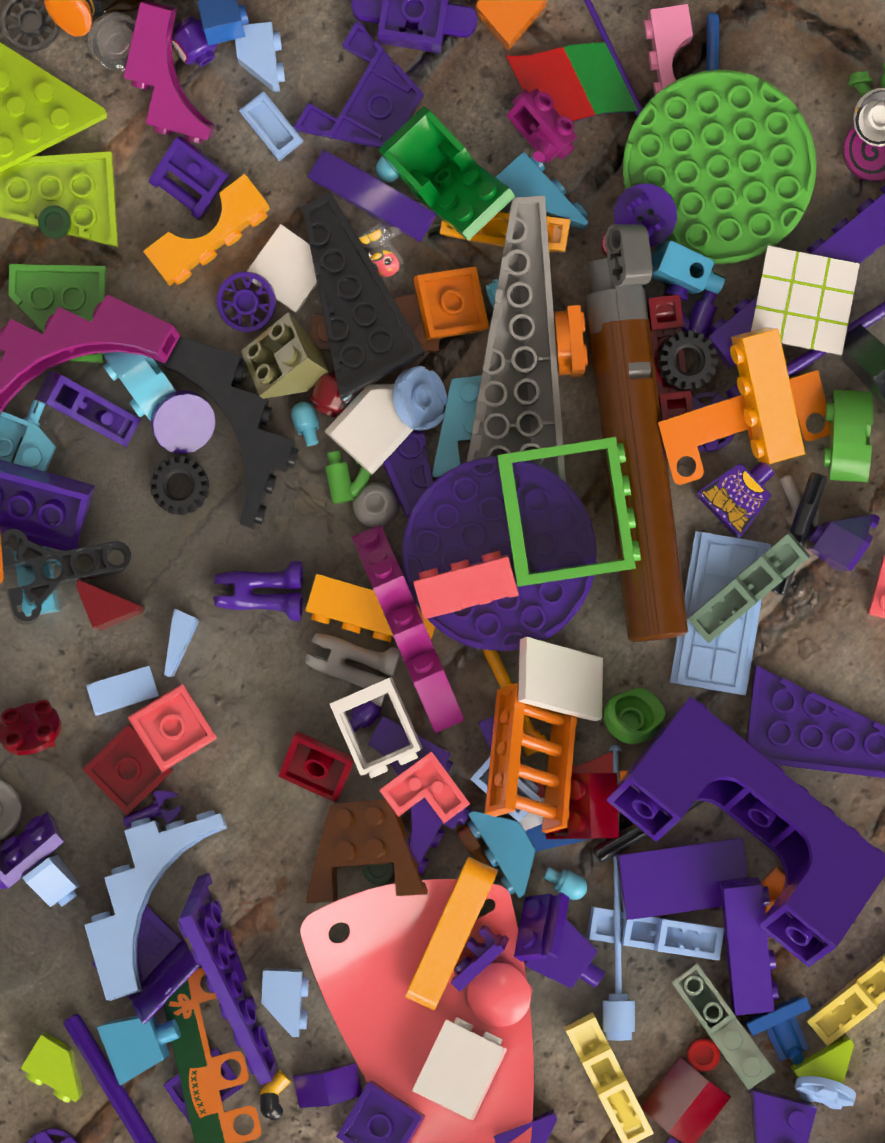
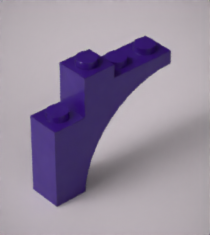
[368,716,472,876]

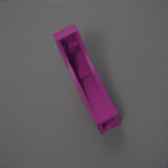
[123,0,215,143]

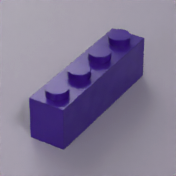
[720,877,778,1016]

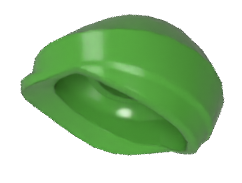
[603,688,666,744]

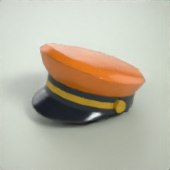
[44,0,104,37]

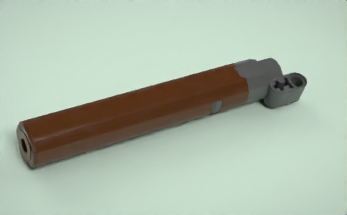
[585,224,688,642]

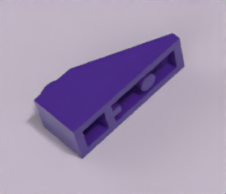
[35,371,141,447]

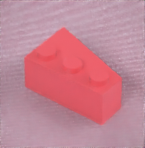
[413,550,519,619]

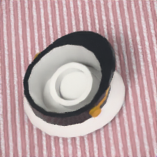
[853,88,885,147]

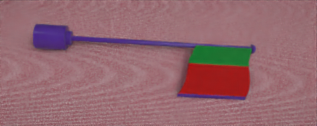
[506,0,643,122]

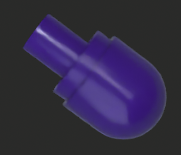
[349,700,382,733]

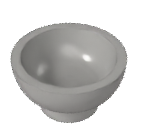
[353,482,399,528]

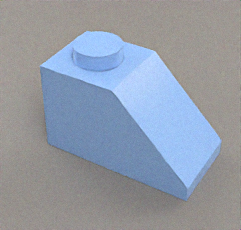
[22,855,81,907]

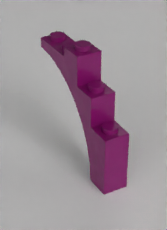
[0,294,180,414]
[352,525,465,733]

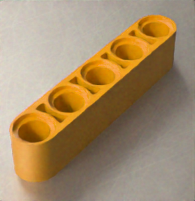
[405,856,498,1010]

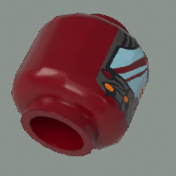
[310,370,357,418]

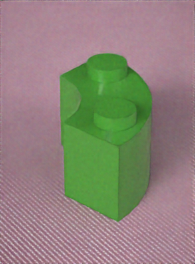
[823,390,873,482]

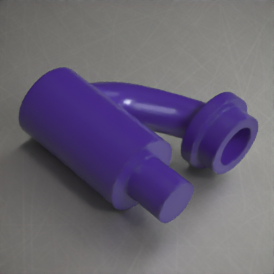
[664,284,717,339]

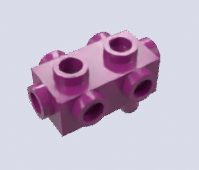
[506,88,578,163]

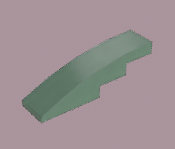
[688,532,810,643]

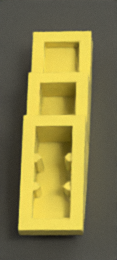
[807,953,885,1046]
[564,1012,654,1143]

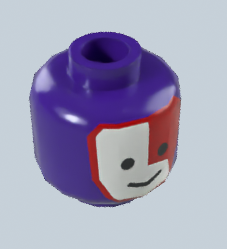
[172,17,218,67]

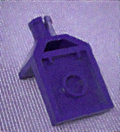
[0,811,64,889]

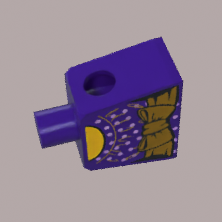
[695,462,775,538]

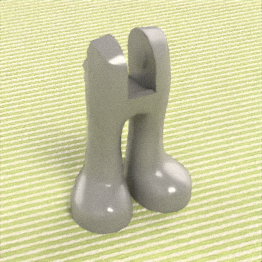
[305,633,401,707]

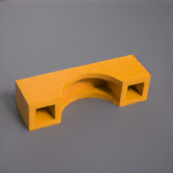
[143,174,270,286]

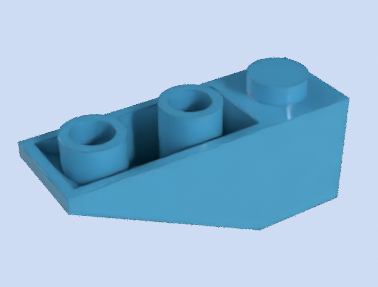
[495,152,589,231]

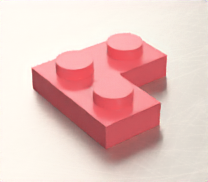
[379,751,470,823]

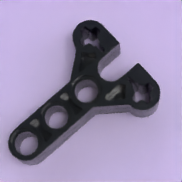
[1,529,131,625]

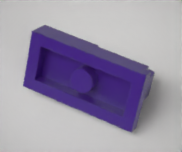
[451,925,509,992]

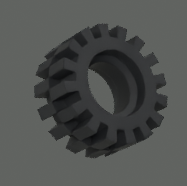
[656,331,718,390]
[150,456,210,516]

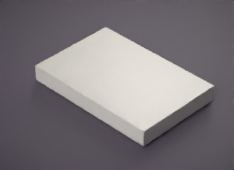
[518,637,603,722]

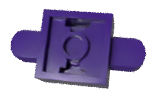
[351,0,477,53]

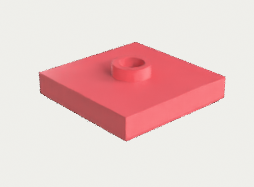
[128,684,217,773]

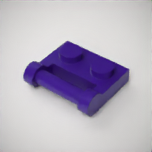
[148,136,231,220]

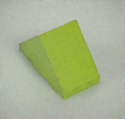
[791,1035,854,1084]

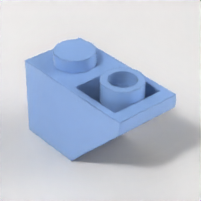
[235,22,285,92]
[261,968,309,1037]

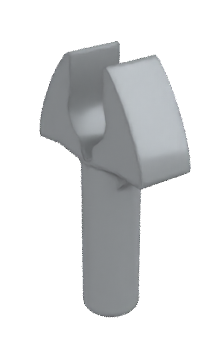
[780,474,819,528]

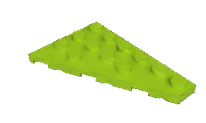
[0,42,107,172]

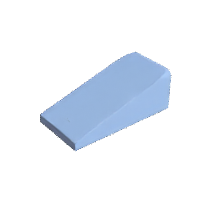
[164,608,199,677]
[86,666,159,716]

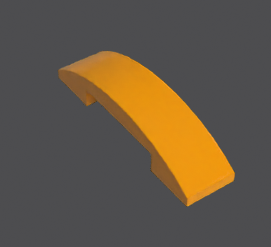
[440,212,571,252]

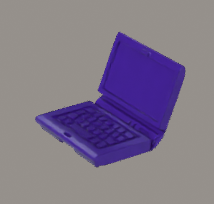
[91,905,200,1024]

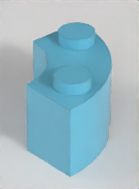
[102,352,176,421]

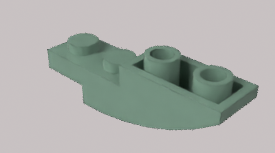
[671,963,775,1091]

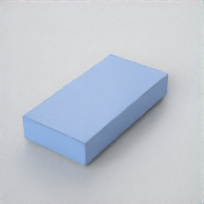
[239,91,303,161]

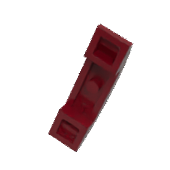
[647,295,693,421]

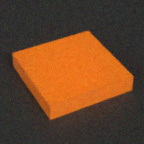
[413,266,489,340]

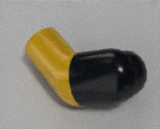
[260,1070,291,1121]

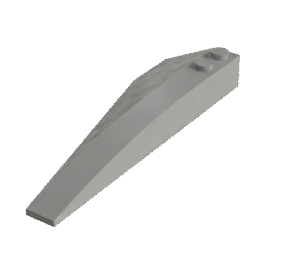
[467,195,566,482]

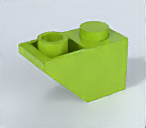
[20,1031,83,1103]

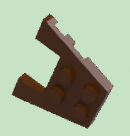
[306,799,428,904]

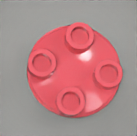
[467,961,532,1027]

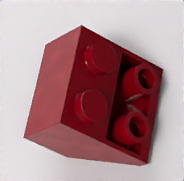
[544,773,619,839]

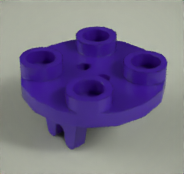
[614,182,678,247]

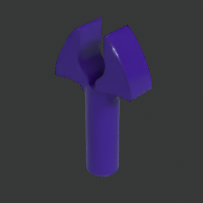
[123,791,183,829]

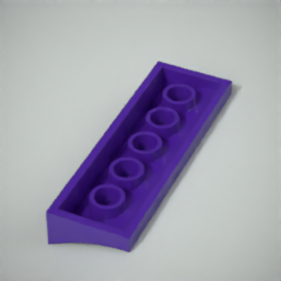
[0,460,95,551]

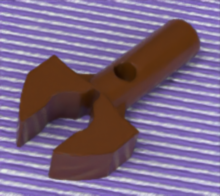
[456,823,497,876]

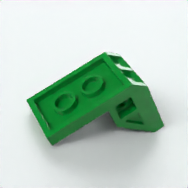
[378,106,515,241]

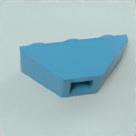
[467,811,536,898]

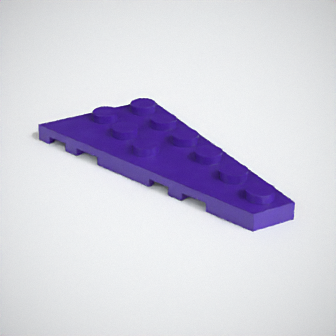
[746,665,885,778]
[178,873,277,1085]

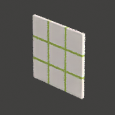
[751,246,859,355]

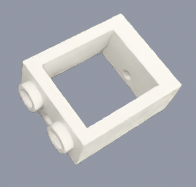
[330,677,422,778]

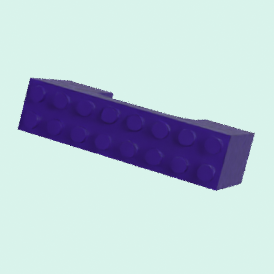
[606,697,885,967]

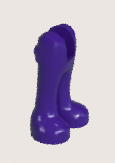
[213,561,304,621]

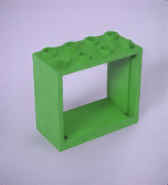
[497,437,641,587]

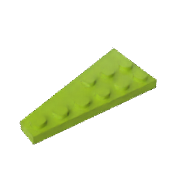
[0,151,119,248]

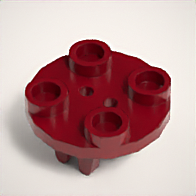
[0,700,62,756]

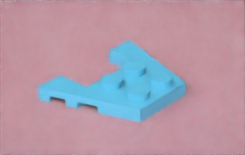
[432,375,482,478]

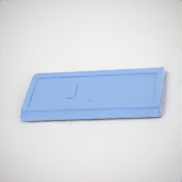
[670,531,771,696]

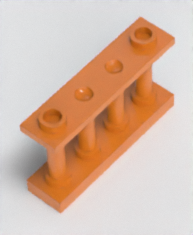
[485,683,577,833]

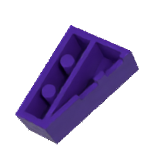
[750,1087,817,1143]

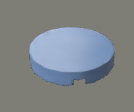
[393,366,447,431]

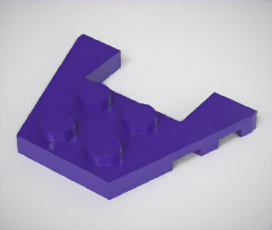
[294,21,424,148]

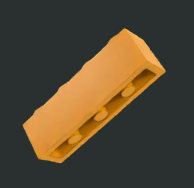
[730,327,805,464]
[305,574,435,643]

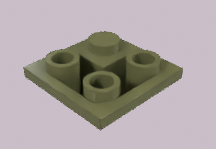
[241,313,330,399]

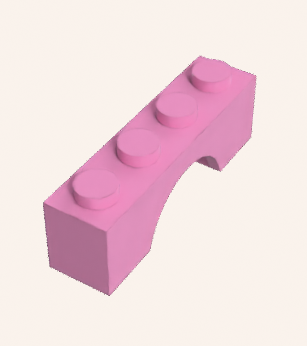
[644,4,693,96]

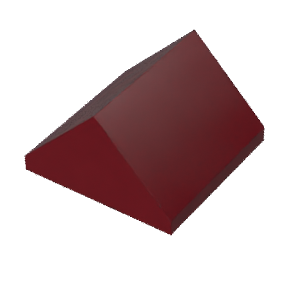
[76,580,145,630]
[278,731,355,803]
[641,1057,731,1143]

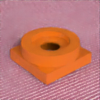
[553,305,588,378]

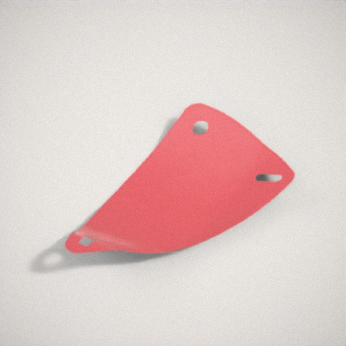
[300,879,534,1143]

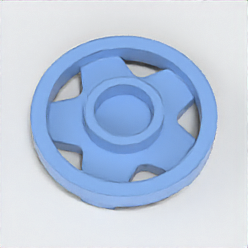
[795,1076,856,1110]

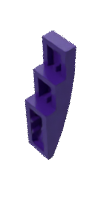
[307,150,436,242]

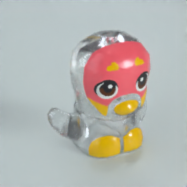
[359,222,404,277]

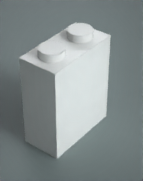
[412,1017,507,1120]

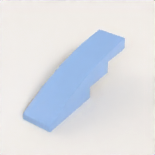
[586,906,724,961]

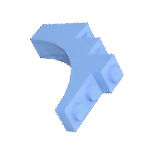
[84,810,228,1001]

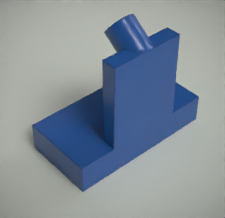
[744,994,811,1065]

